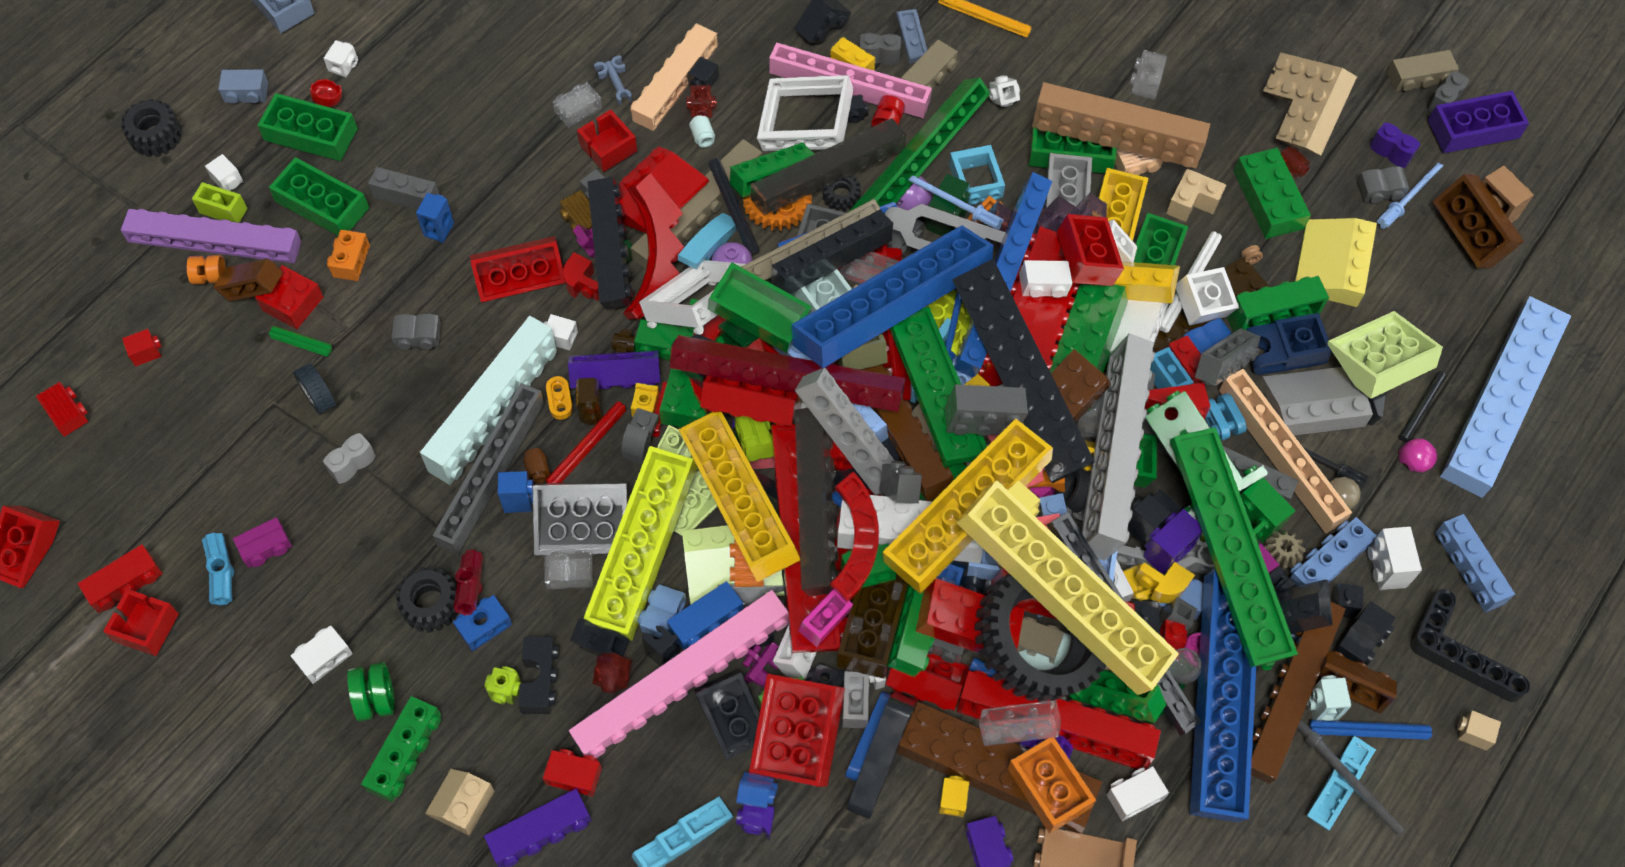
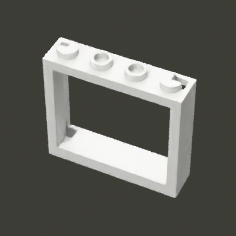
[757,75,854,151]

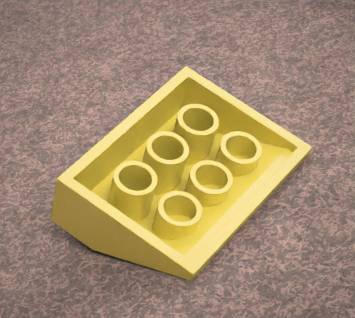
[1295,218,1377,307]

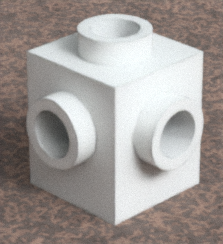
[989,76,1020,107]

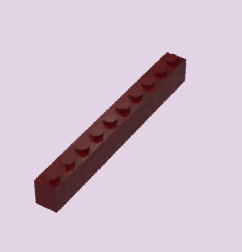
[670,335,906,412]

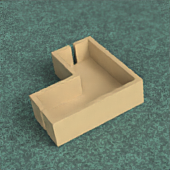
[1264,53,1357,155]

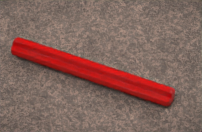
[546,401,626,483]

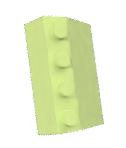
[1328,311,1443,398]
[682,525,784,605]

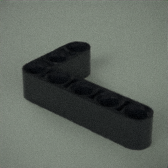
[1410,589,1531,702]
[846,691,919,820]

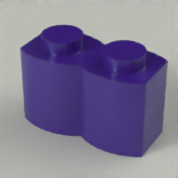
[1370,122,1420,168]

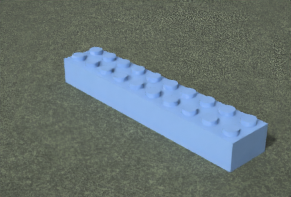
[1440,296,1571,498]

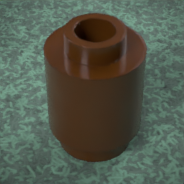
[523,448,550,484]

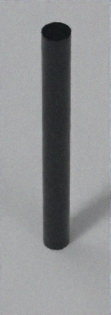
[1399,371,1447,442]

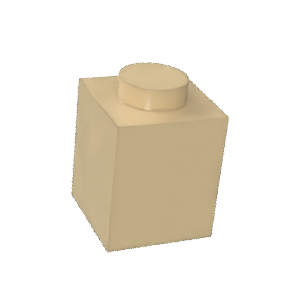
[1457,711,1501,751]

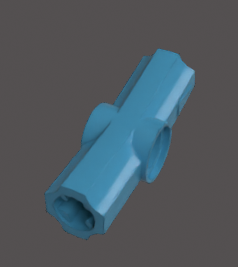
[202,533,234,605]

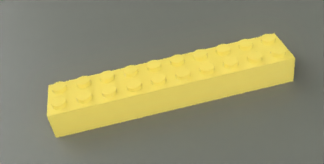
[956,481,1179,695]

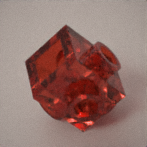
[687,85,716,118]
[592,653,631,693]

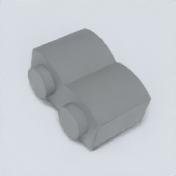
[323,433,376,484]

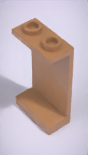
[1033,826,1137,867]

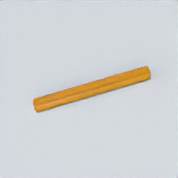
[938,0,1031,37]

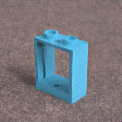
[949,145,1005,205]

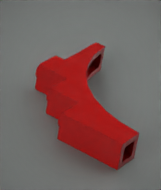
[623,173,684,320]

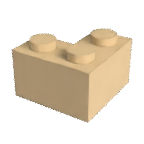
[1166,169,1226,222]

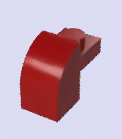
[563,252,599,301]

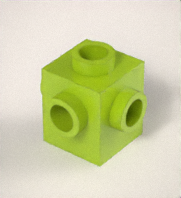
[485,667,522,705]

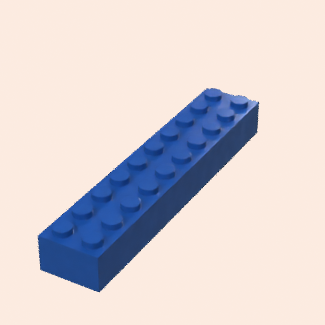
[792,225,993,368]
[1190,569,1256,823]

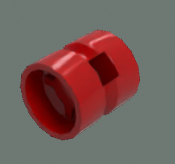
[871,95,905,135]

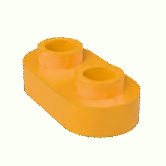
[546,376,573,420]

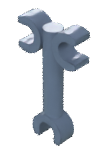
[594,56,632,105]

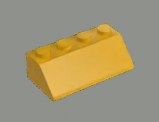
[1114,262,1180,303]

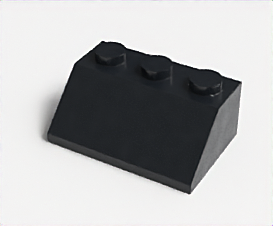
[1275,579,1333,634]

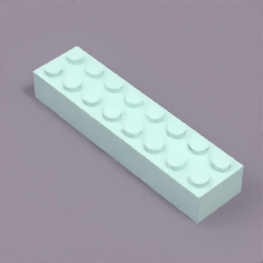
[420,316,557,485]

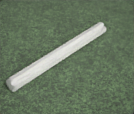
[1159,232,1222,333]

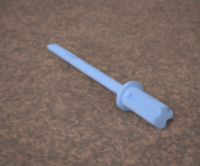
[1377,163,1443,229]
[908,176,1004,230]

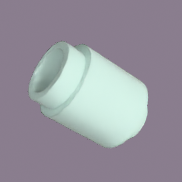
[689,116,715,147]

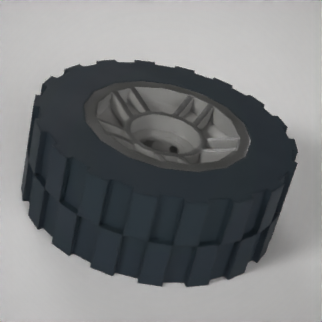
[293,363,336,414]

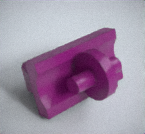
[742,642,778,688]

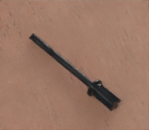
[1303,447,1369,488]

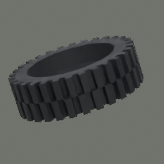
[975,574,1107,702]

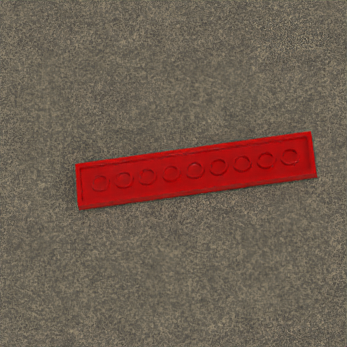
[771,423,841,653]

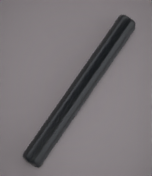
[708,158,760,256]

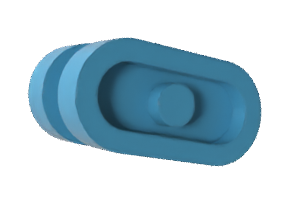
[1205,393,1247,441]

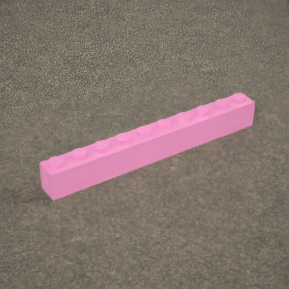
[569,590,789,758]

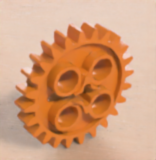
[743,178,812,231]

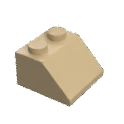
[425,769,495,836]

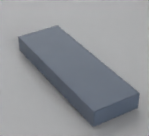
[896,9,927,63]

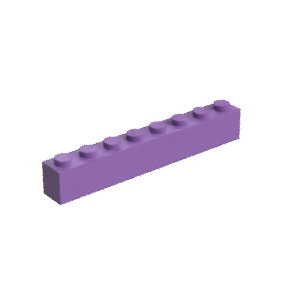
[121,209,301,263]

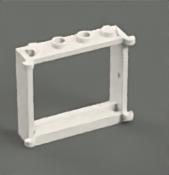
[639,260,745,335]

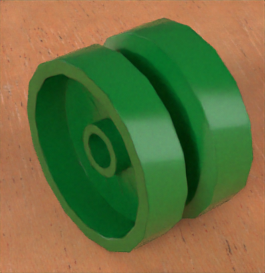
[347,662,395,722]

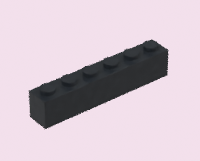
[587,177,633,310]
[771,210,893,294]

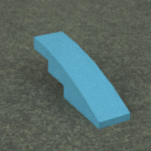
[678,213,737,270]
[1307,736,1376,831]
[632,797,733,867]

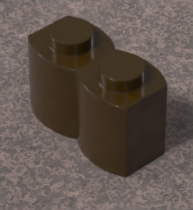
[576,378,602,425]

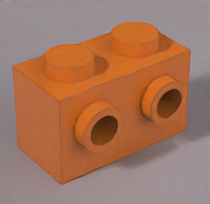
[327,230,370,281]

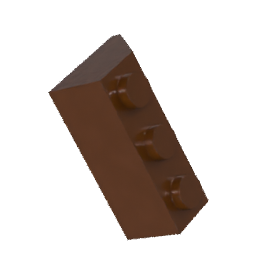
[1315,651,1397,714]

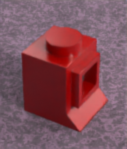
[1160,619,1187,662]

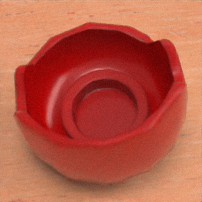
[310,79,342,108]

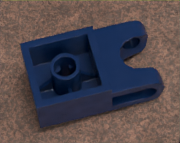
[1246,313,1332,375]

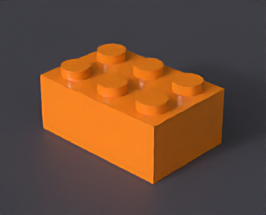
[1008,736,1096,834]

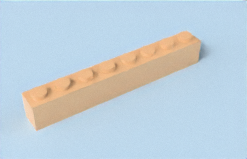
[1219,369,1352,534]

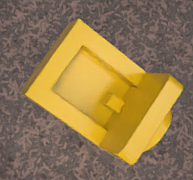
[1122,563,1154,601]

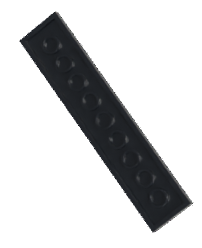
[952,259,1095,483]

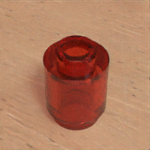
[1281,146,1310,177]

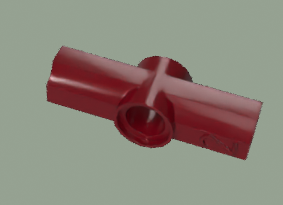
[454,549,483,616]

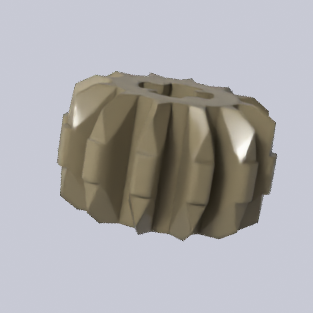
[1265,530,1305,570]

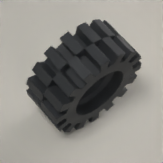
[822,171,861,212]

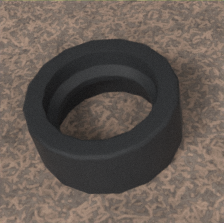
[1056,469,1091,513]

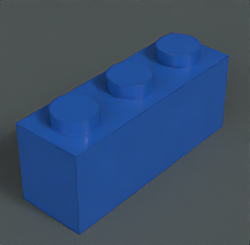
[667,581,744,650]

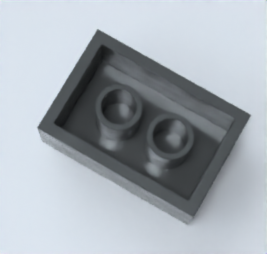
[945,384,1028,436]

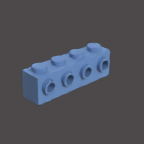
[1435,514,1515,613]
[1290,517,1377,586]

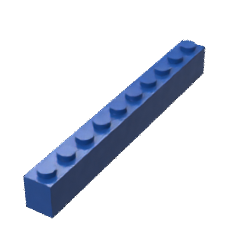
[954,172,1053,378]

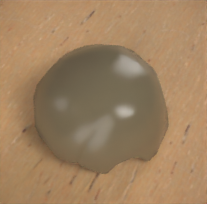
[1330,477,1361,510]

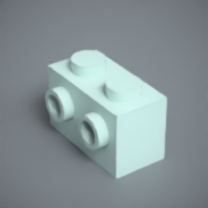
[1307,676,1351,721]

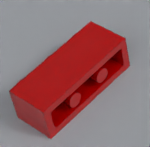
[77,544,163,613]

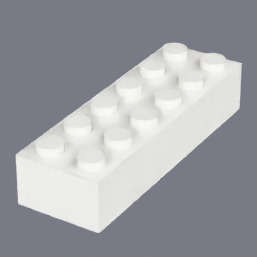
[837,495,983,563]

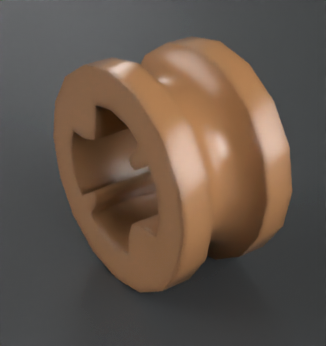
[1241,245,1263,265]

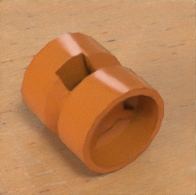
[187,255,226,285]

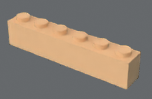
[630,24,718,131]

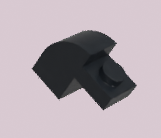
[570,618,629,661]

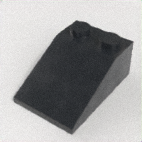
[694,669,760,760]

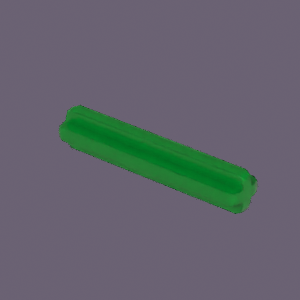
[269,326,332,356]

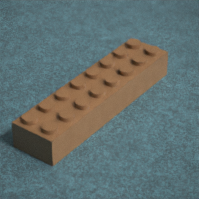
[1032,82,1210,168]

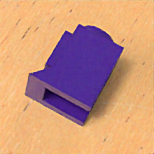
[736,805,774,841]

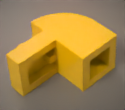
[1135,562,1195,603]

